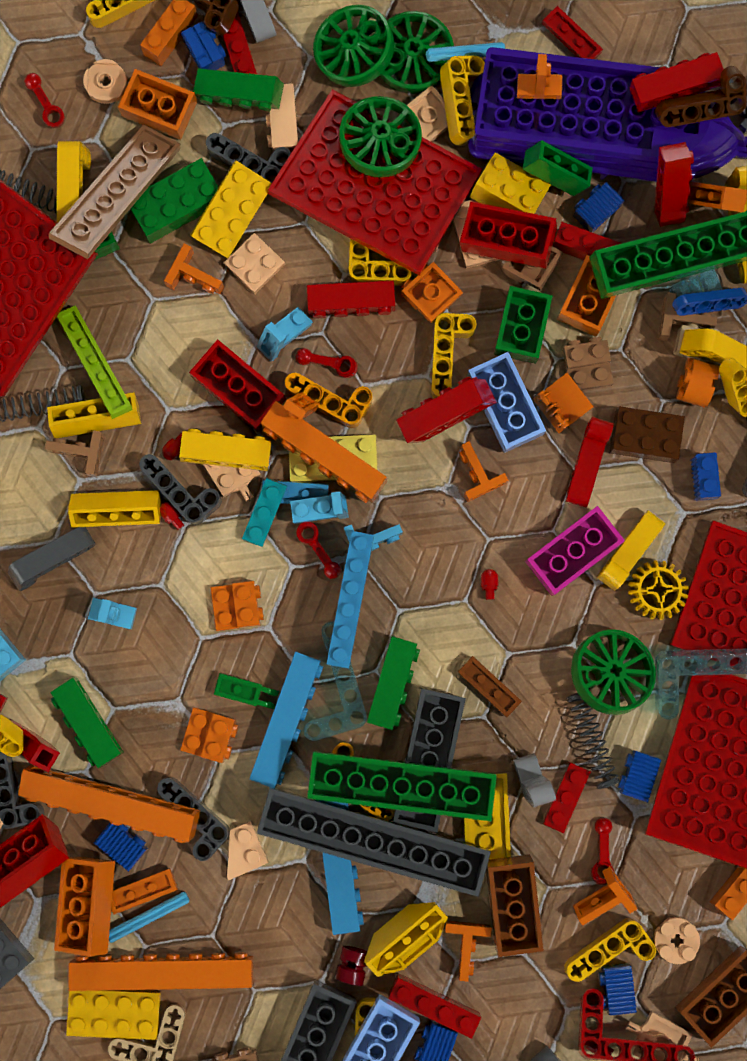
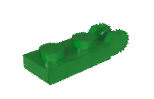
[213,673,279,709]

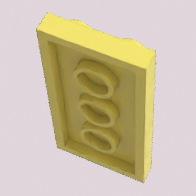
[289,435,377,482]

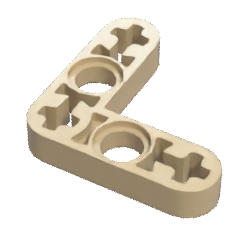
[108,1003,186,1061]

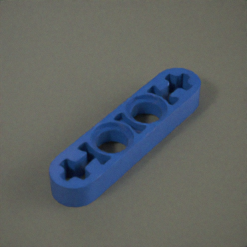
[672,288,747,316]

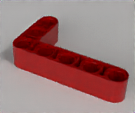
[578,989,695,1061]

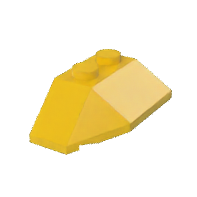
[364,902,448,977]

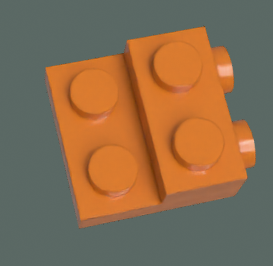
[401,262,463,323]
[211,581,264,631]
[180,707,239,763]

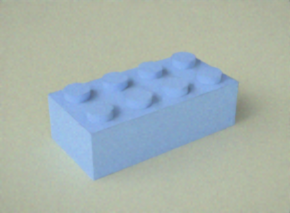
[467,352,546,453]
[342,994,420,1061]

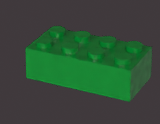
[131,158,219,244]

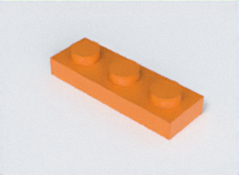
[283,392,320,420]
[111,868,178,915]

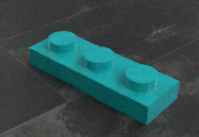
[242,477,288,547]

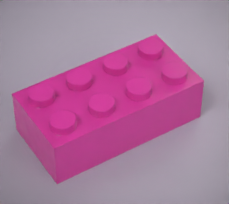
[525,506,625,596]

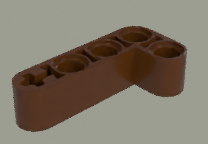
[192,0,239,36]
[655,66,747,127]

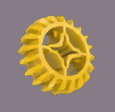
[628,560,688,620]

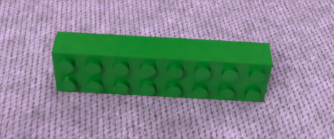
[589,211,747,299]
[307,751,497,821]

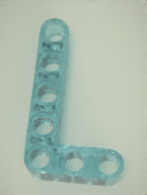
[304,622,367,741]
[655,649,747,720]

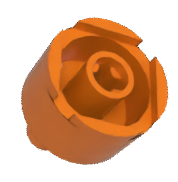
[676,357,719,407]

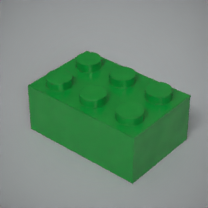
[494,286,553,364]

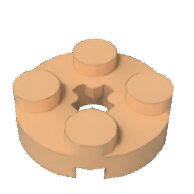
[83,59,127,104]
[653,917,700,964]

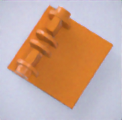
[533,372,594,433]

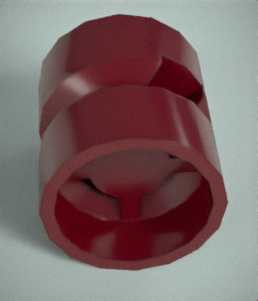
[335,945,367,986]

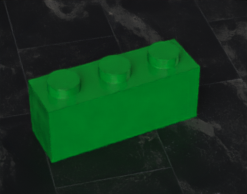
[523,140,592,196]

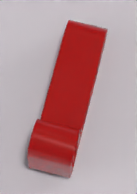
[565,417,614,508]

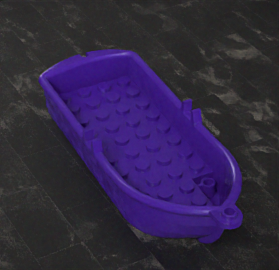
[467,47,747,182]

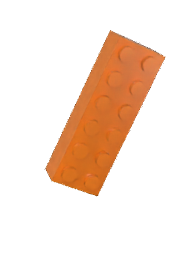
[261,401,388,503]

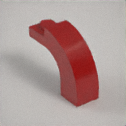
[9,719,60,772]

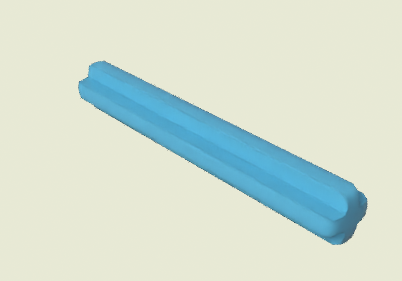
[426,42,505,62]
[109,892,190,943]

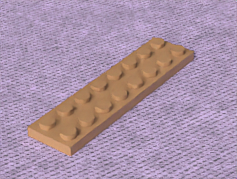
[49,124,181,259]

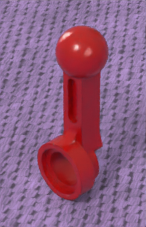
[24,73,65,128]
[296,348,358,378]
[296,522,341,579]
[591,818,614,885]

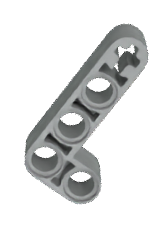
[239,0,277,43]
[513,753,556,807]

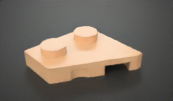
[227,821,269,881]

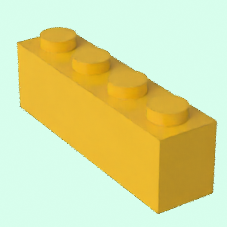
[47,392,141,438]
[179,429,271,471]
[68,490,161,527]

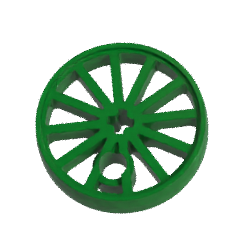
[313,5,394,87]
[373,11,454,94]
[339,96,422,177]
[571,629,656,715]

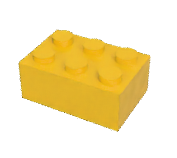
[470,152,551,214]

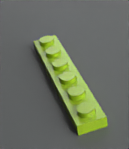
[57,305,132,419]

